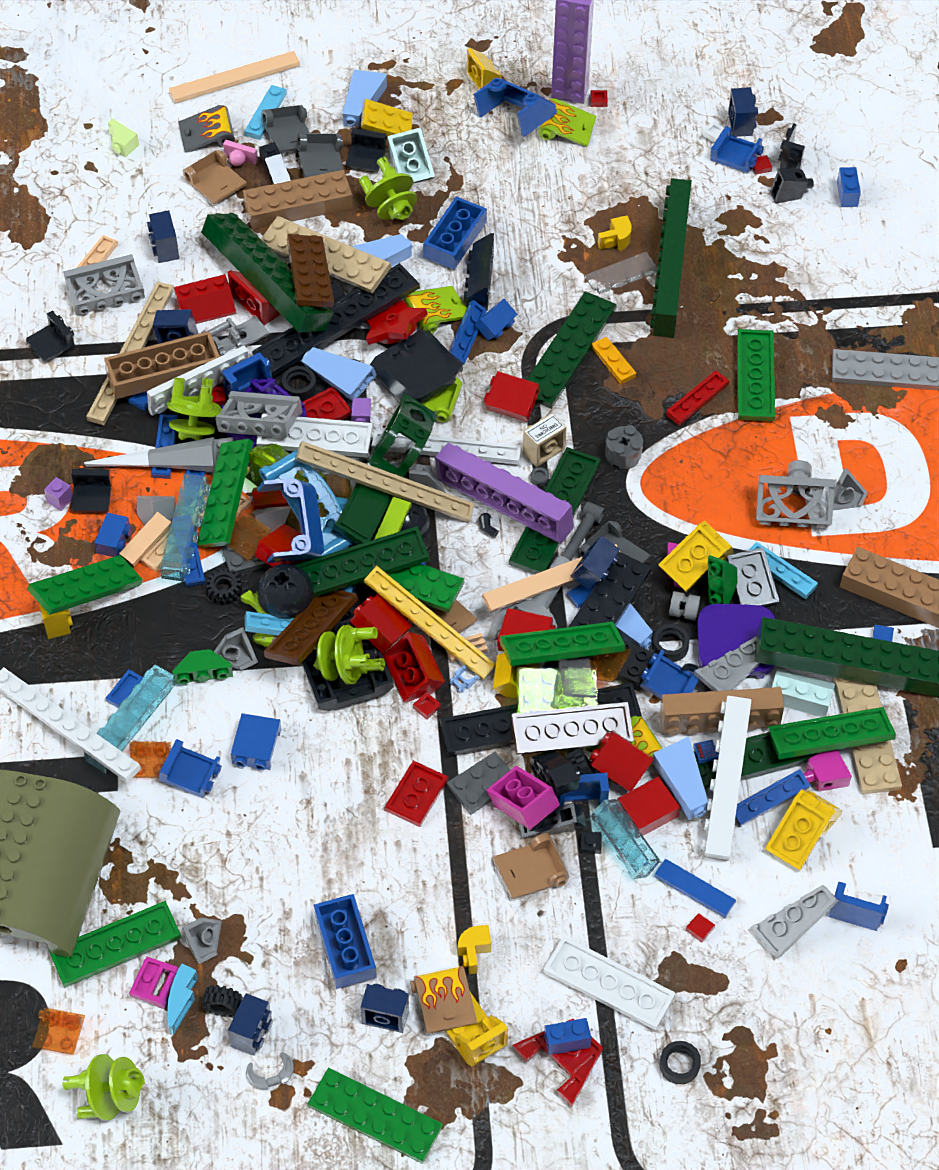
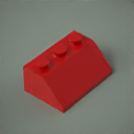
[228,270,280,326]
[174,274,237,324]
[383,632,445,703]

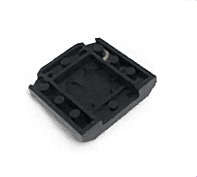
[370,330,463,403]
[301,639,394,711]

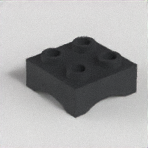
[603,639,654,691]

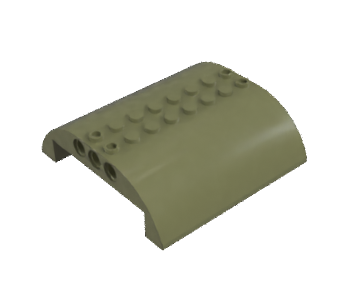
[0,770,121,958]

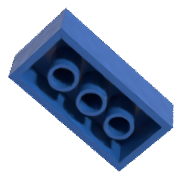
[423,196,487,270]
[313,894,377,989]

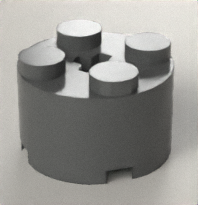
[605,425,643,469]

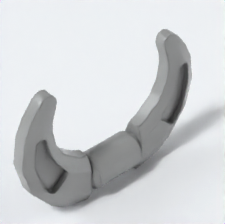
[246,1052,294,1090]

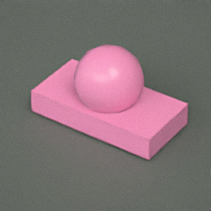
[223,140,258,166]

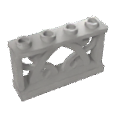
[63,254,145,315]
[216,391,302,438]
[755,475,835,528]

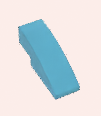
[167,964,198,1035]

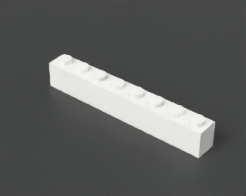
[701,696,751,861]

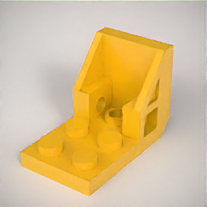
[658,521,734,592]
[765,789,843,870]
[445,992,508,1067]

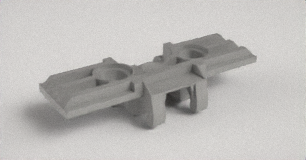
[201,316,270,357]

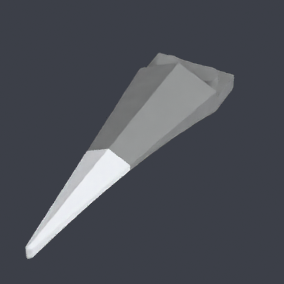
[84,437,234,473]

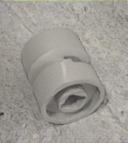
[787,460,812,495]
[669,591,700,621]

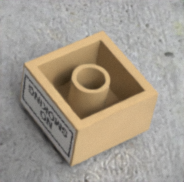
[523,413,567,467]

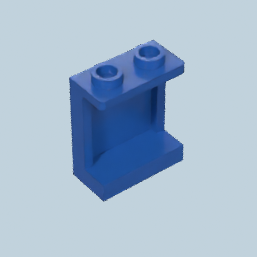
[711,126,764,173]
[222,352,272,399]
[640,649,699,699]
[230,713,281,770]
[159,739,222,798]
[557,773,609,810]
[828,881,889,931]

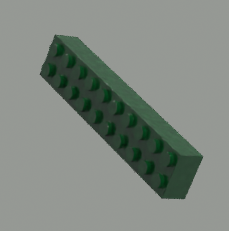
[650,178,692,338]
[201,213,334,332]
[754,617,939,697]

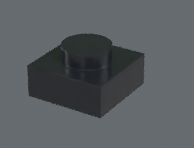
[581,831,602,854]

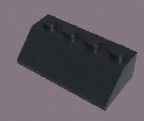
[463,233,494,311]

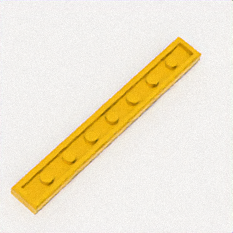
[364,566,496,680]

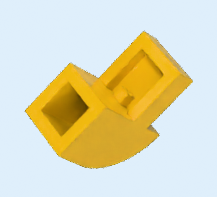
[598,216,632,251]
[458,924,491,974]

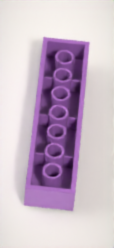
[551,0,594,104]
[435,443,574,544]

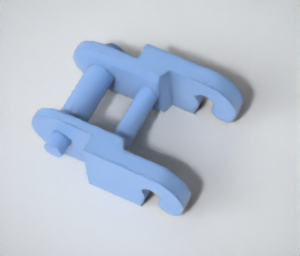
[450,665,479,692]

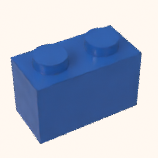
[837,167,861,207]
[474,299,518,341]
[95,513,132,557]
[544,1018,592,1055]

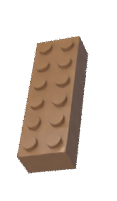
[243,170,353,230]
[104,331,220,399]
[840,546,939,628]
[659,687,784,736]

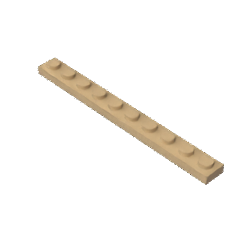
[86,281,174,425]
[296,441,474,522]

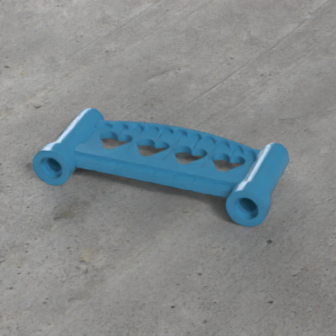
[259,449,355,557]

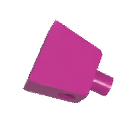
[803,749,852,791]

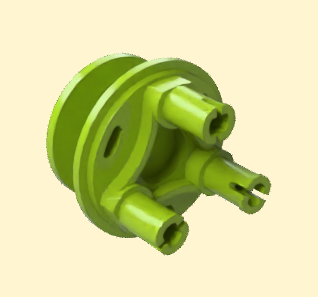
[359,157,418,220]
[167,377,222,441]
[314,625,385,684]
[62,1054,145,1120]

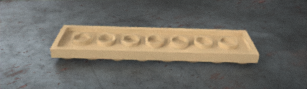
[261,216,392,294]
[833,677,902,794]

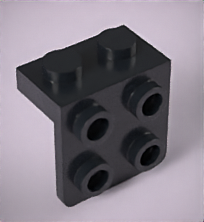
[778,123,805,169]
[346,128,387,172]
[26,310,75,362]
[71,468,112,513]

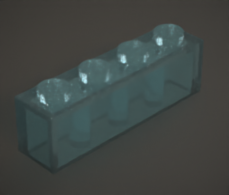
[590,799,661,879]

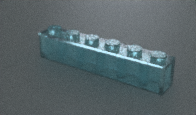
[160,473,210,582]
[84,665,176,773]

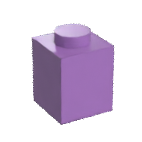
[351,398,372,423]
[44,477,73,511]

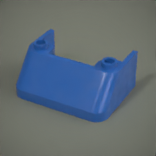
[473,78,557,137]
[257,478,324,563]

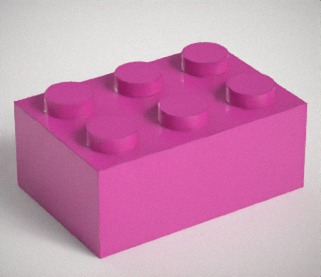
[487,765,560,830]

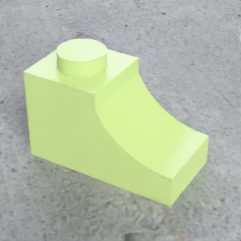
[108,118,139,157]

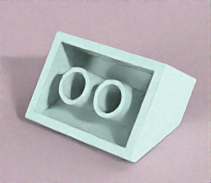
[772,668,835,717]

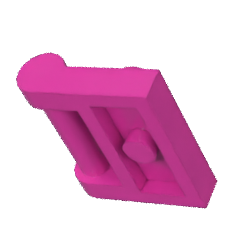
[129,956,179,1009]

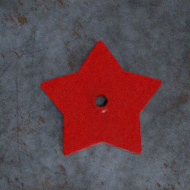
[365,299,428,345]

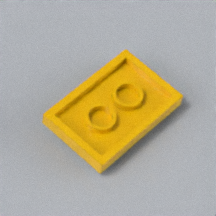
[361,99,413,136]

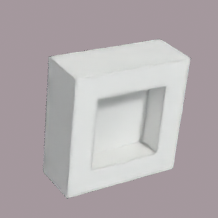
[703,121,724,143]

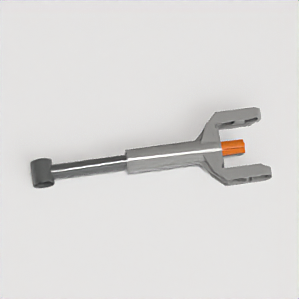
[488,501,605,640]

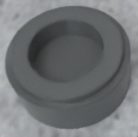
[530,468,549,486]

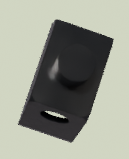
[770,168,814,204]

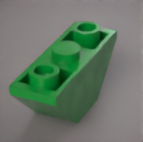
[708,555,738,605]
[173,649,233,684]

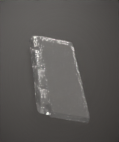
[584,252,657,294]
[558,656,596,698]

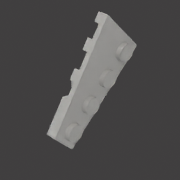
[694,636,760,691]
[751,885,839,958]

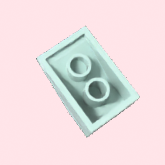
[387,128,435,183]

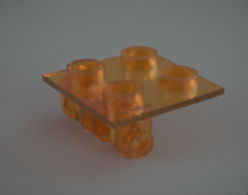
[228,510,271,561]
[584,649,632,683]
[129,740,172,778]
[32,1007,85,1055]

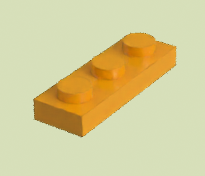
[591,336,636,384]

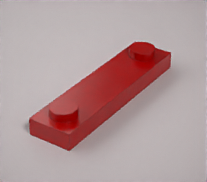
[666,370,729,425]

